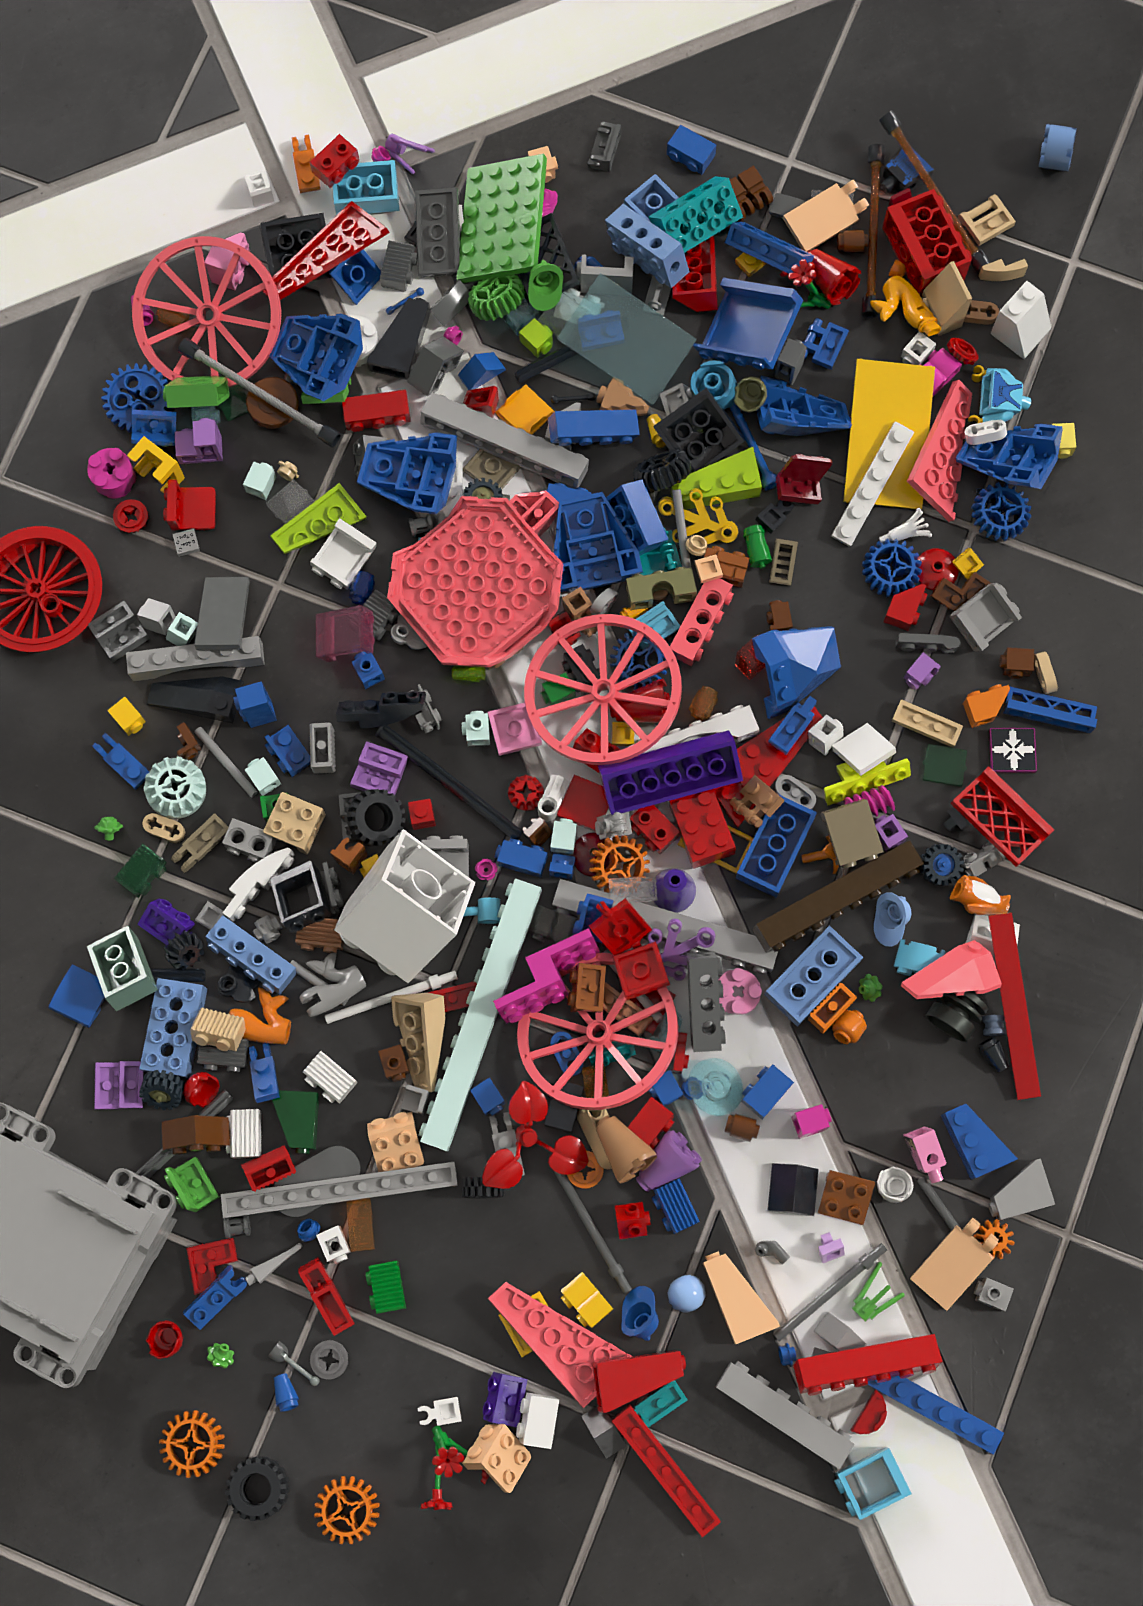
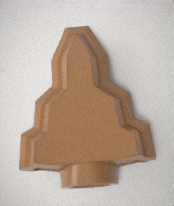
[596,377,649,416]

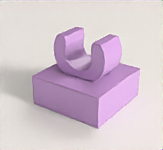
[818,1232,845,1263]

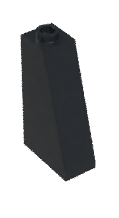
[367,298,431,380]

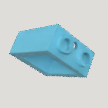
[834,1447,912,1520]

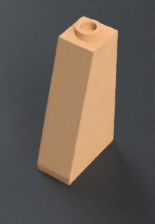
[702,1251,780,1344]

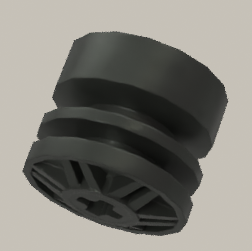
[925,991,988,1043]

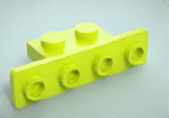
[824,759,911,805]

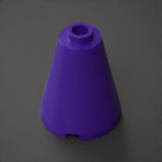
[651,868,696,913]

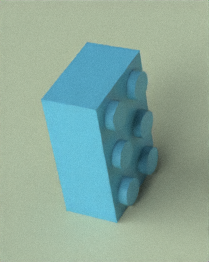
[333,160,400,215]

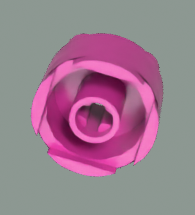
[87,448,136,499]

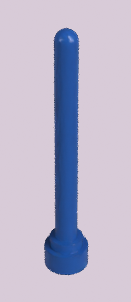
[730,403,777,491]

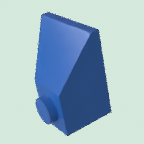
[329,249,381,305]

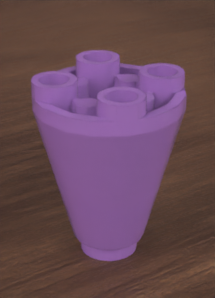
[636,1130,702,1192]

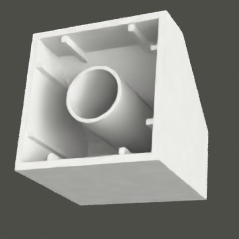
[334,829,475,983]

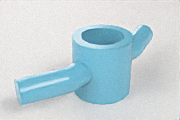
[463,897,501,924]

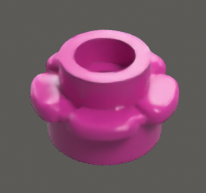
[371,146,391,162]
[443,326,463,345]
[475,859,497,881]

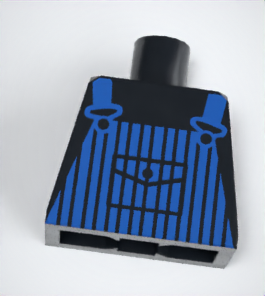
[880,142,934,194]

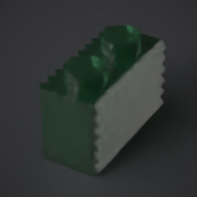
[114,844,167,898]

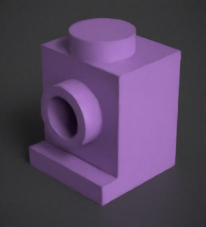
[904,652,941,690]
[874,814,908,853]

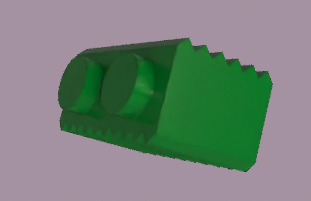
[366,1261,406,1314]

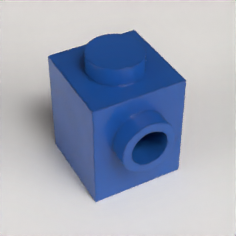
[648,1070,684,1107]

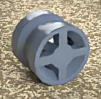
[982,1015,1006,1036]

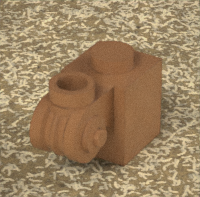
[562,587,598,638]

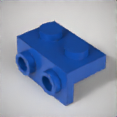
[131,410,176,447]
[573,893,614,943]

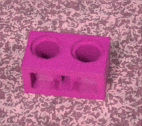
[791,1104,832,1139]

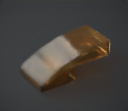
[347,1198,375,1252]

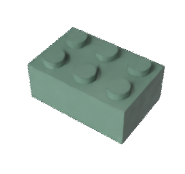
[87,925,158,1011]

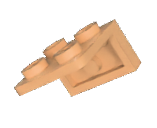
[367,1112,424,1172]
[462,1424,531,1493]

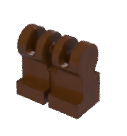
[730,165,773,222]

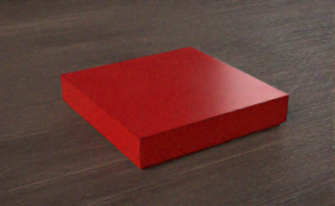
[557,774,609,832]
[613,941,670,1000]

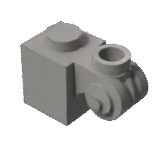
[595,812,632,840]

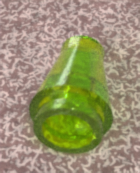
[452,666,486,683]

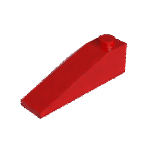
[672,235,718,312]

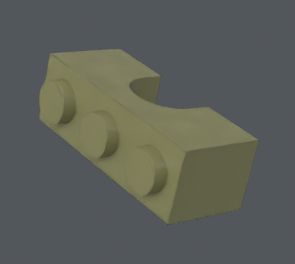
[626,567,697,610]

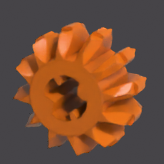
[973,1219,1015,1259]

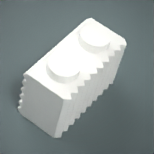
[303,1051,358,1104]
[226,1109,261,1159]

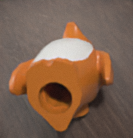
[950,875,1011,915]

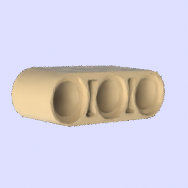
[577,1109,612,1170]

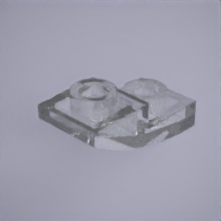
[609,877,658,903]

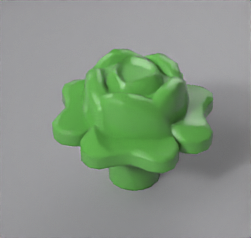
[95,817,123,840]
[859,974,882,1002]
[207,1343,234,1368]

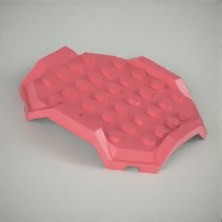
[387,496,563,667]

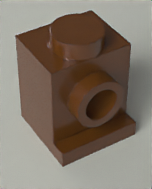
[766,600,793,631]

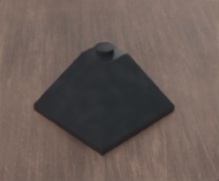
[259,213,332,281]
[653,387,745,474]

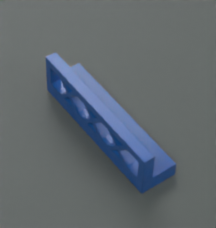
[725,222,814,274]
[1003,687,1097,733]

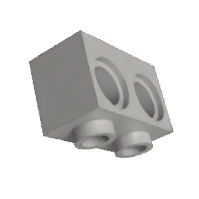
[222,818,277,863]

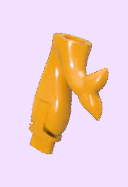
[870,276,941,336]

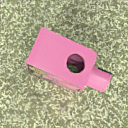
[903,1126,946,1183]

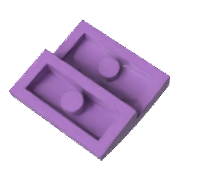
[350,741,408,795]
[94,1061,143,1110]

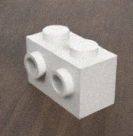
[516,1393,559,1449]

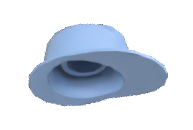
[874,892,912,947]

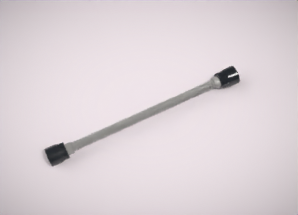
[178,338,341,448]

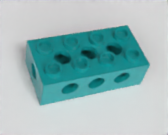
[648,176,743,253]

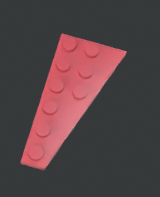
[907,380,972,522]
[487,1282,631,1408]

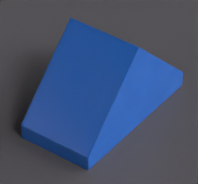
[458,352,506,390]

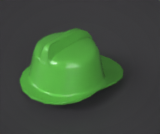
[528,260,563,311]

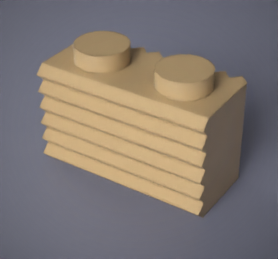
[190,1007,246,1051]

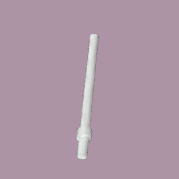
[325,971,458,1024]

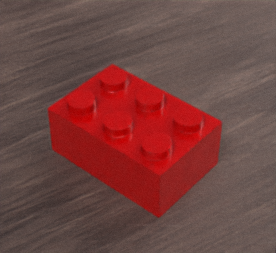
[669,789,736,869]

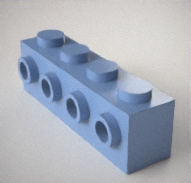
[206,916,296,995]

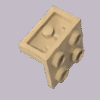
[263,792,326,855]

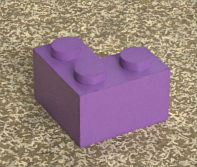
[175,418,223,464]

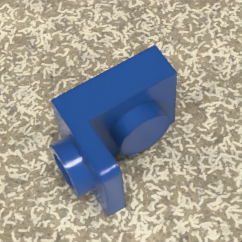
[549,854,575,880]

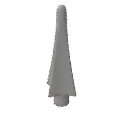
[245,1243,303,1286]

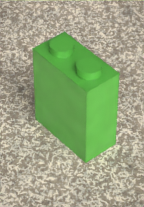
[163,375,230,408]

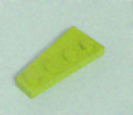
[271,483,367,554]

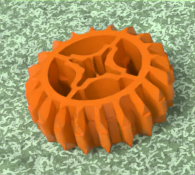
[589,835,650,896]
[159,1410,225,1478]
[314,1476,380,1544]

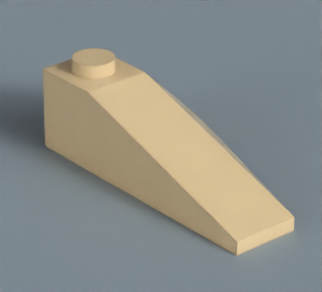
[391,993,445,1092]

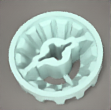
[144,756,206,819]

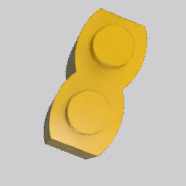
[561,1272,613,1328]

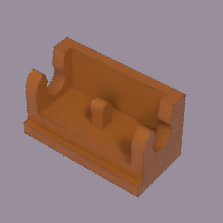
[330,838,368,875]

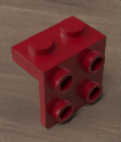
[776,454,832,505]

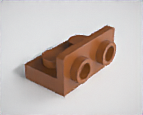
[568,963,606,1013]

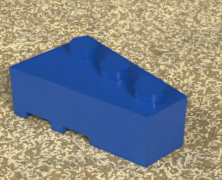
[941,1104,1018,1180]

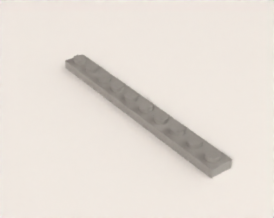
[221,1162,458,1218]

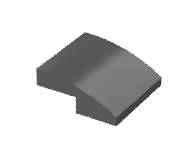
[88,601,150,662]

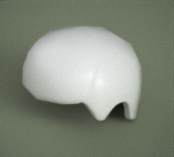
[877,1166,913,1203]

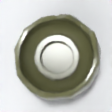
[734,376,767,413]

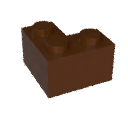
[162,1115,230,1154]

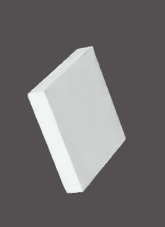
[832,723,896,776]

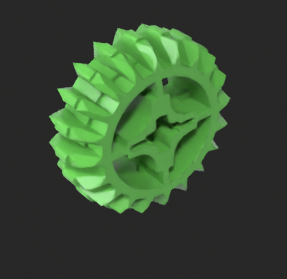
[468,274,525,321]

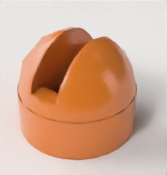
[888,260,906,277]

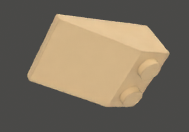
[921,261,972,336]

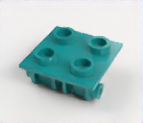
[640,528,682,576]

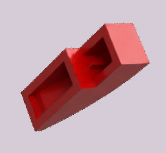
[298,1257,355,1336]

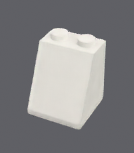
[991,281,1051,359]

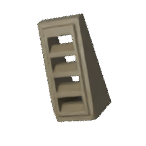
[769,538,798,586]

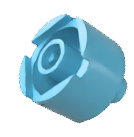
[894,939,946,976]

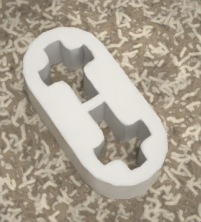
[964,420,1007,445]

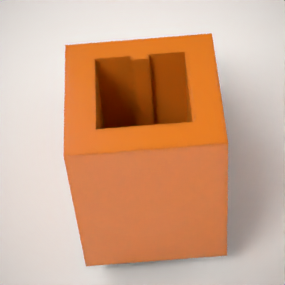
[963,684,1010,728]

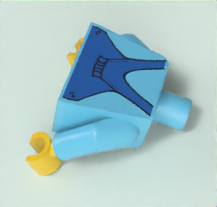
[968,365,1031,423]

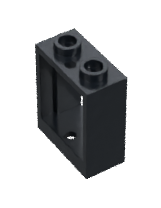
[270,861,332,933]

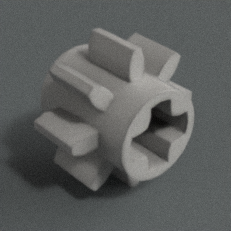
[253,915,282,944]

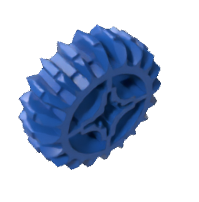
[971,482,1031,541]
[862,538,922,597]
[610,631,667,690]

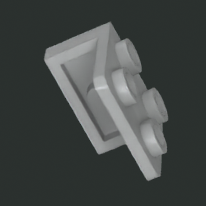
[422,836,469,877]

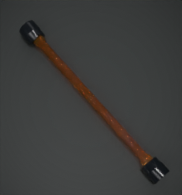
[879,111,991,273]
[862,144,885,318]

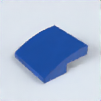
[49,964,105,1028]

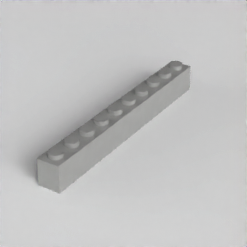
[552,879,778,975]

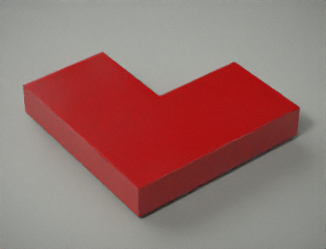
[186,1238,238,1295]

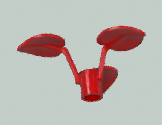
[482,1081,589,1189]

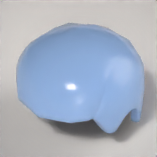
[667,1275,706,1313]

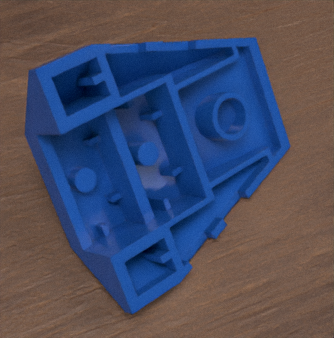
[269,314,363,401]
[756,376,852,436]
[956,424,1063,489]
[357,433,457,514]
[554,492,643,592]
[752,626,841,719]

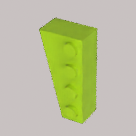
[671,447,762,510]

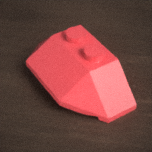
[510,491,559,537]

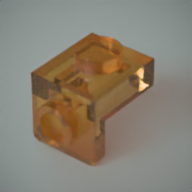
[581,1064,609,1098]

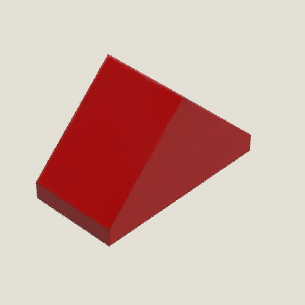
[463,386,499,418]

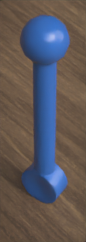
[385,287,424,315]

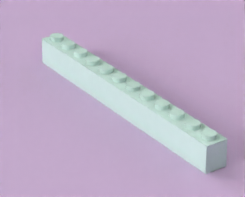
[418,879,542,1151]

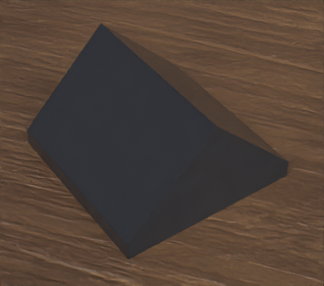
[767,1163,819,1216]

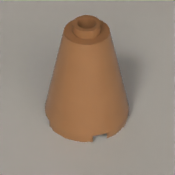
[596,1115,657,1183]

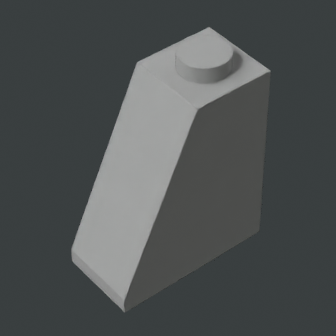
[989,1158,1055,1220]

